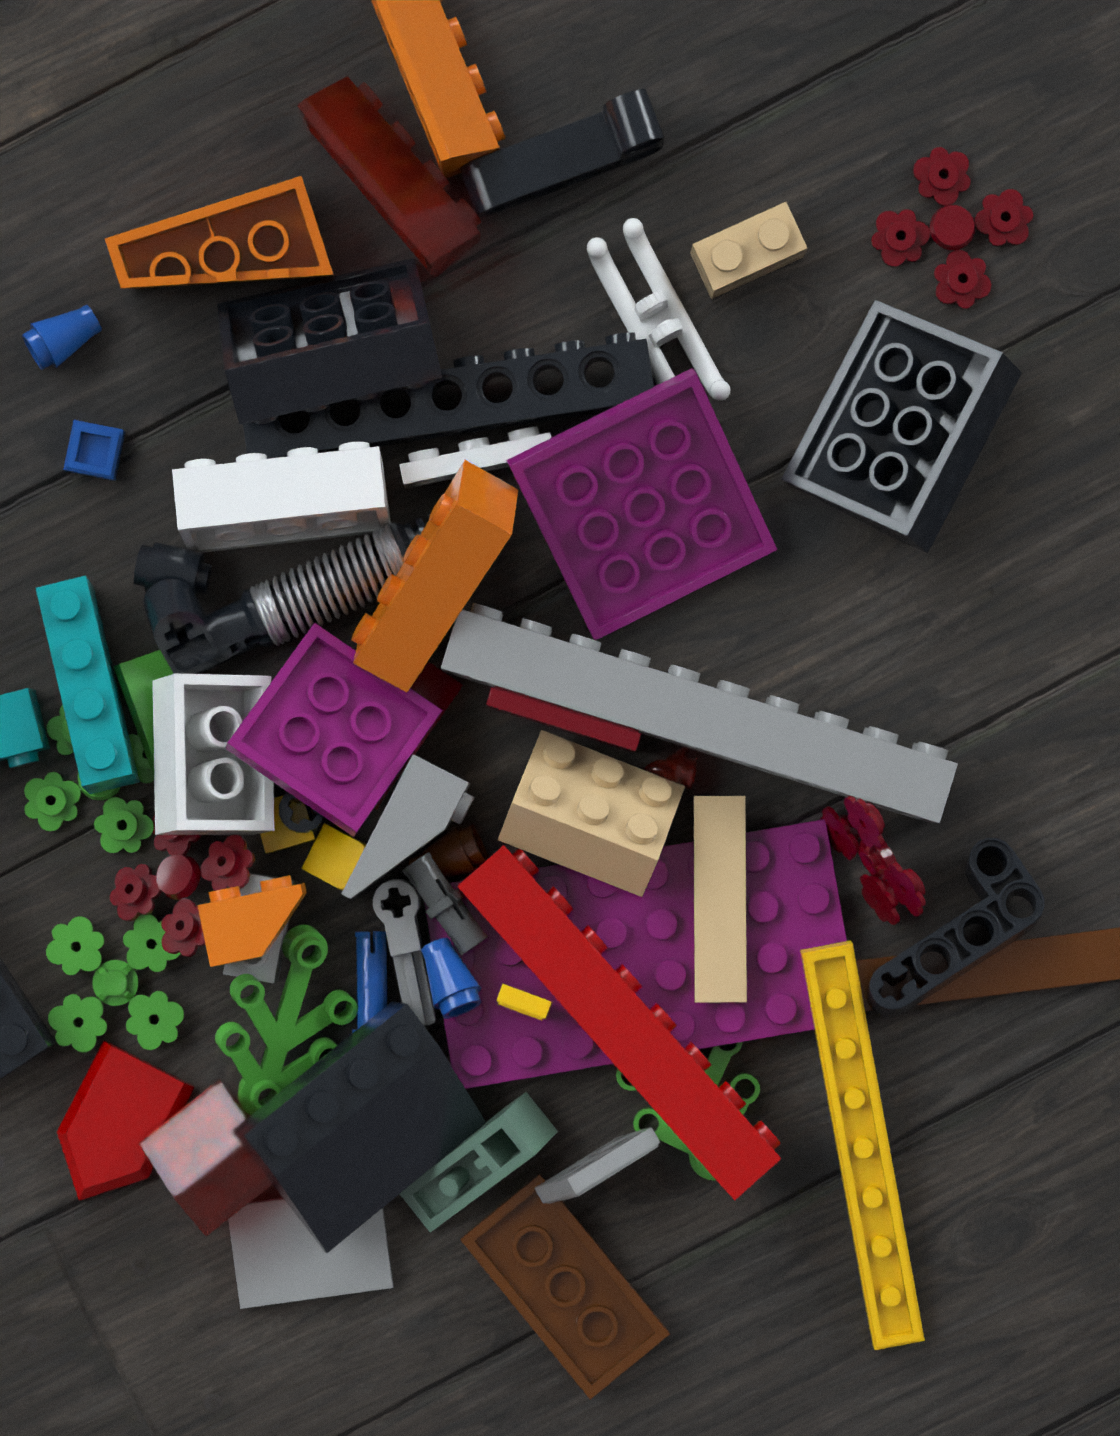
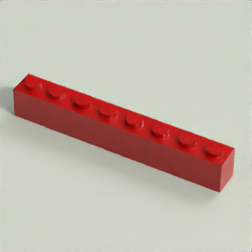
[457,845,781,1201]

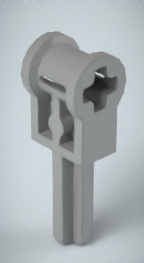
[373,879,436,1026]

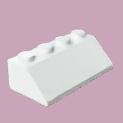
[172,442,391,552]

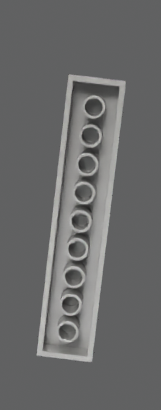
[441,603,958,823]

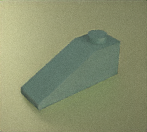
[400,1092,558,1232]

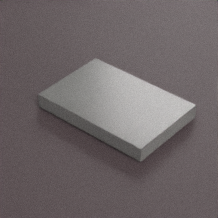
[227,1198,394,1309]

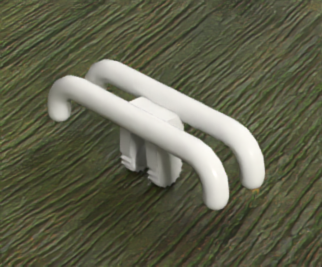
[587,218,731,401]

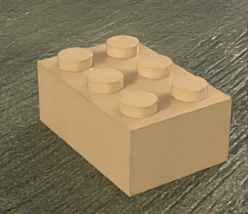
[498,730,685,897]

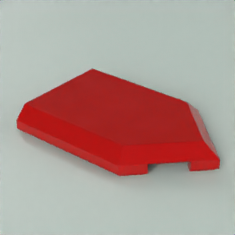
[57,1040,195,1201]

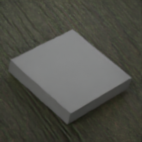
[534,1127,661,1204]

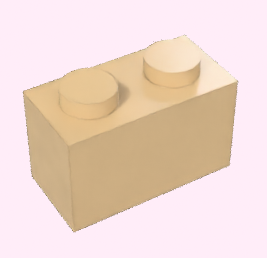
[690,202,807,299]

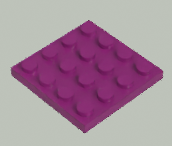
[506,368,777,640]

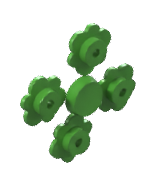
[24,705,154,853]
[46,914,184,1052]

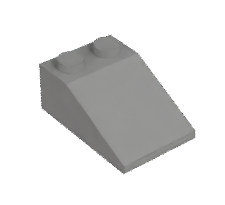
[341,754,475,899]

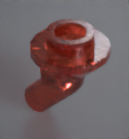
[642,747,697,789]

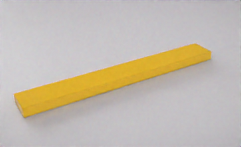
[800,940,925,1350]

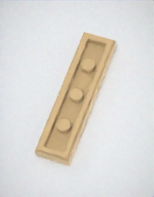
[693,796,747,1003]

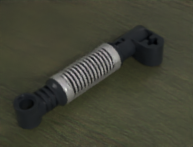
[143,513,431,674]

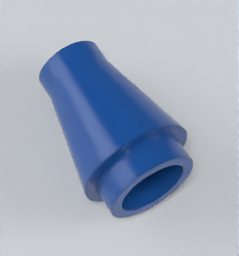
[22,304,102,370]
[421,938,482,1019]

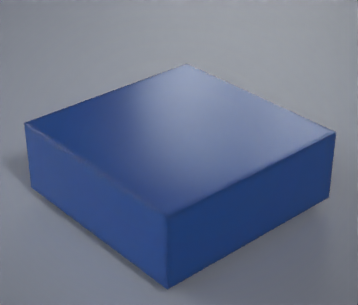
[63,420,126,481]

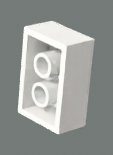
[153,673,275,835]

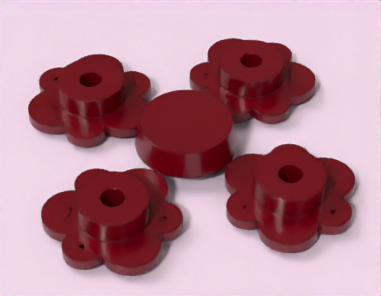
[871,147,1033,309]
[820,795,926,925]
[110,816,255,957]

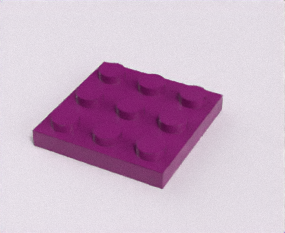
[225,623,442,837]

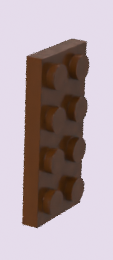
[460,1173,670,1400]

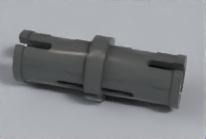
[402,852,488,956]

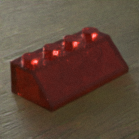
[297,76,482,279]

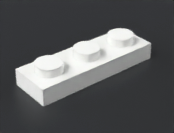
[399,427,551,489]

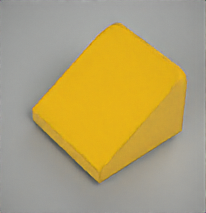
[301,823,367,891]

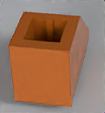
[198,875,307,967]

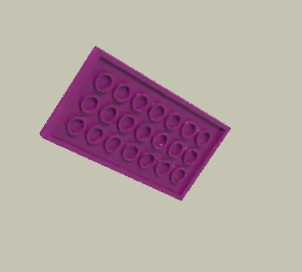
[424,819,847,1089]

